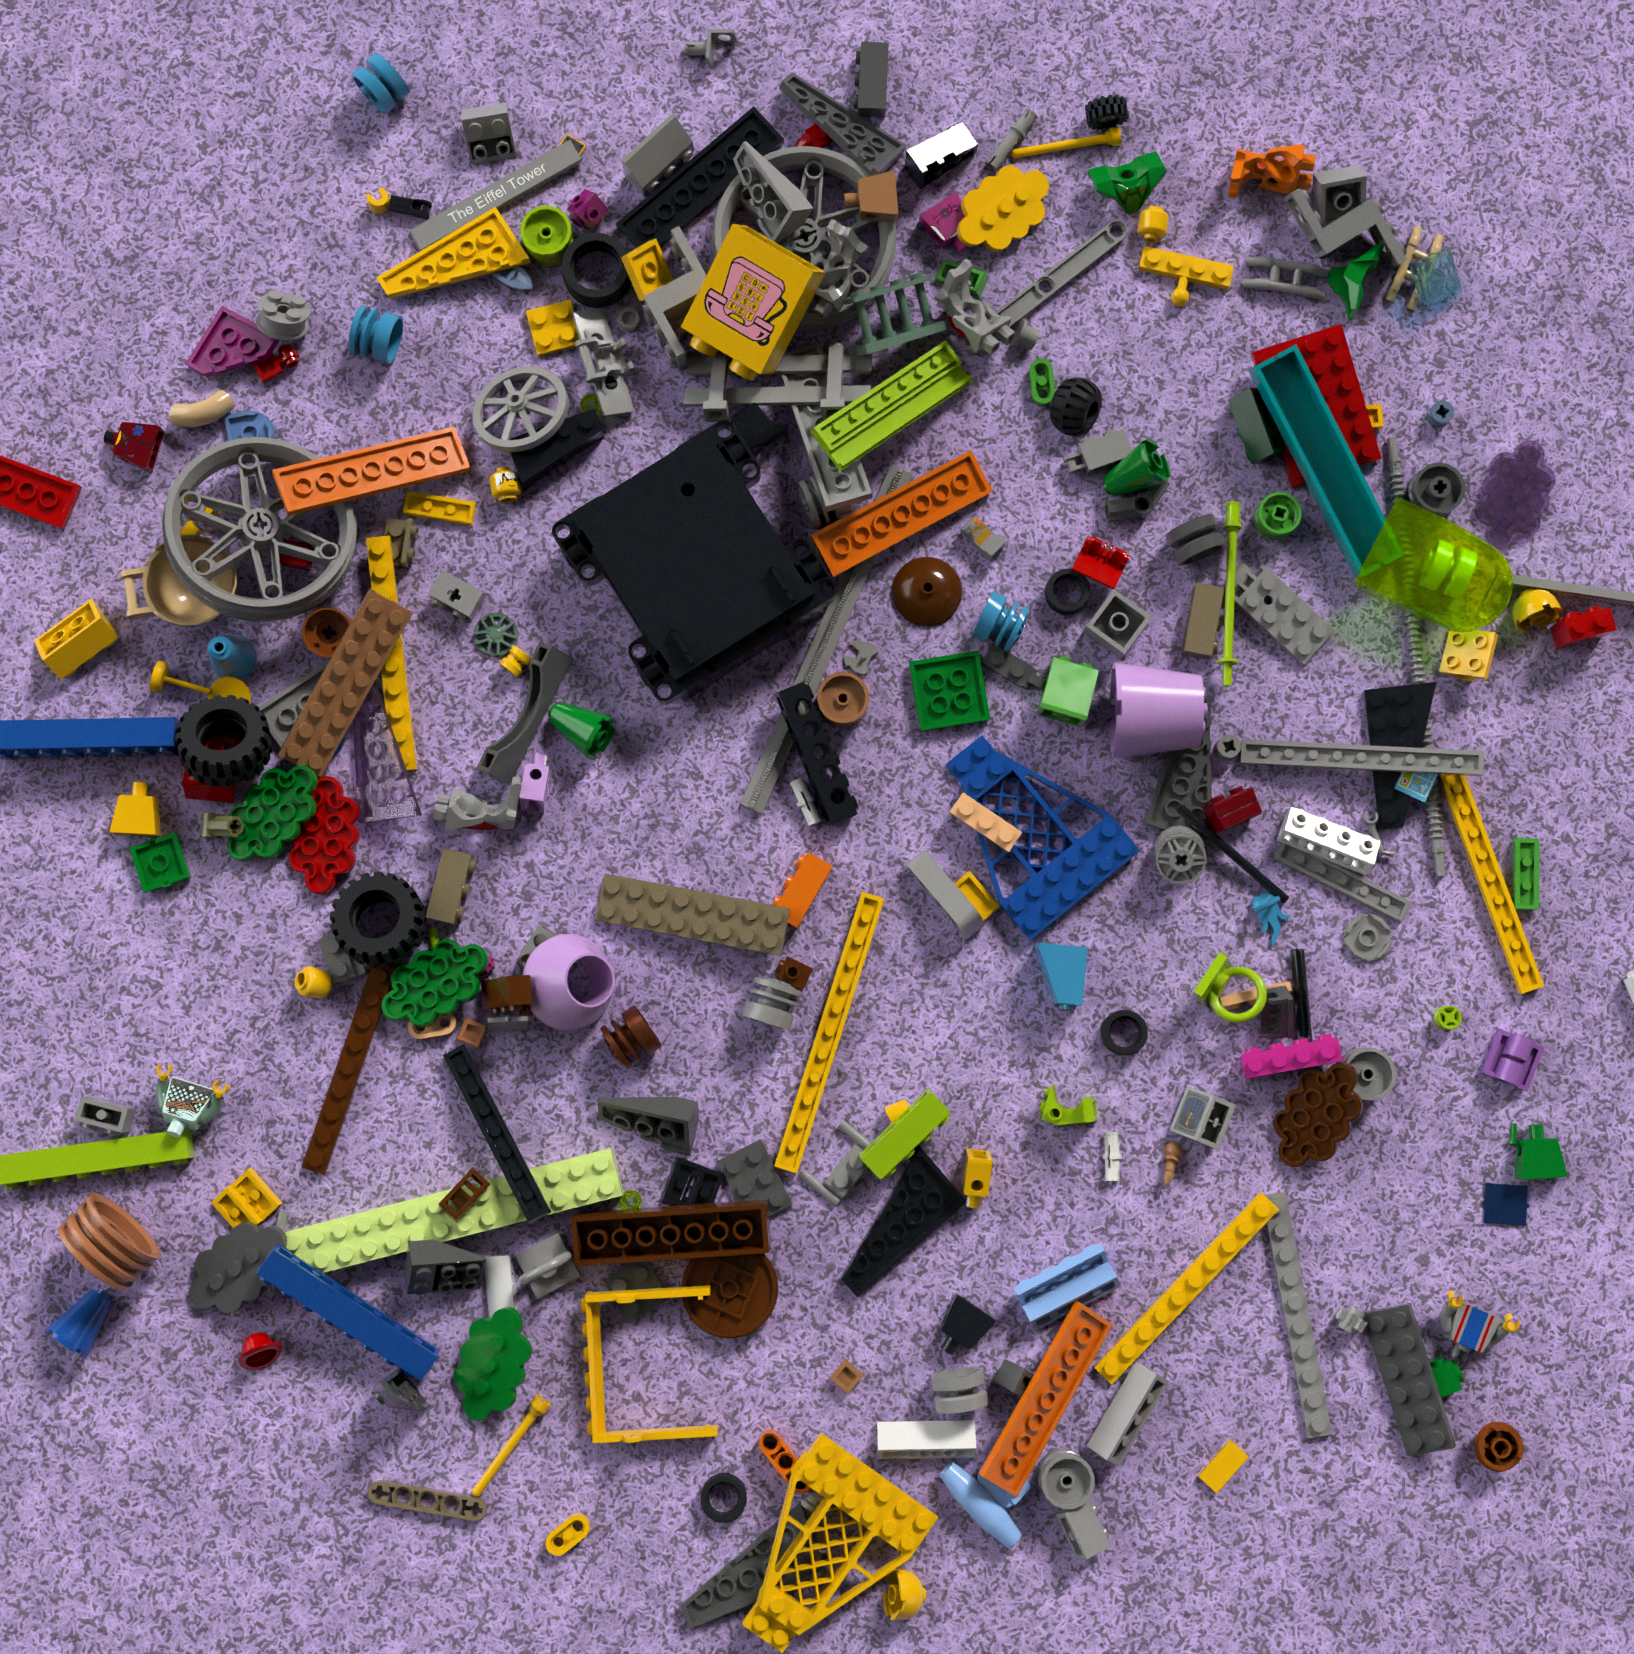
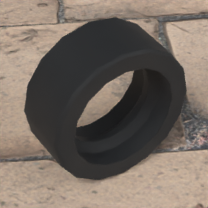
[1044,568,1091,615]
[1101,1010,1148,1055]
[701,1473,747,1523]

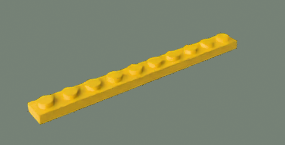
[366,535,417,772]
[1438,774,1544,994]
[1093,1192,1279,1385]

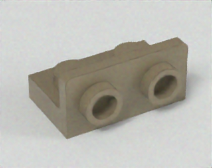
[384,518,419,569]

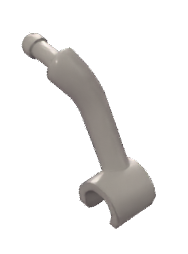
[1362,811,1394,857]

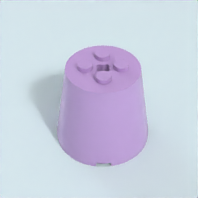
[1109,662,1208,758]

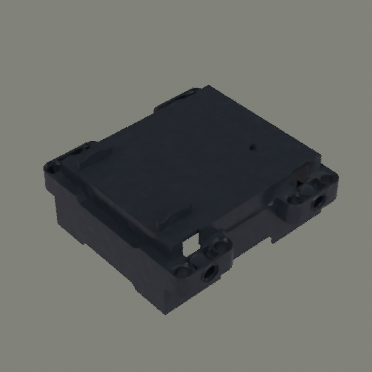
[552,420,837,705]

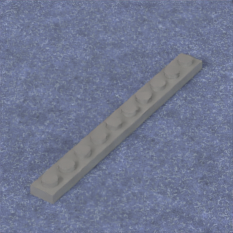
[1240,739,1484,776]
[1265,1192,1332,1439]

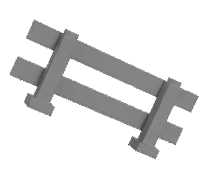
[684,342,873,422]

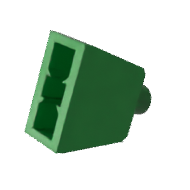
[1515,1124,1567,1180]

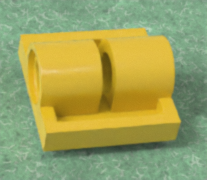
[1439,627,1498,682]

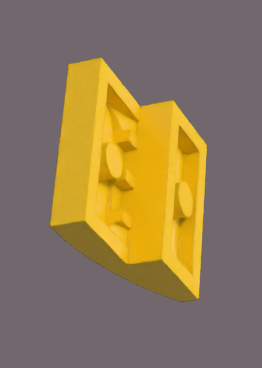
[211,1167,283,1229]

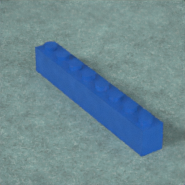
[256,1243,439,1381]

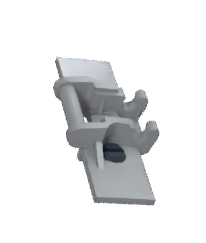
[572,308,634,417]

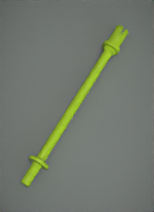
[1217,501,1242,687]

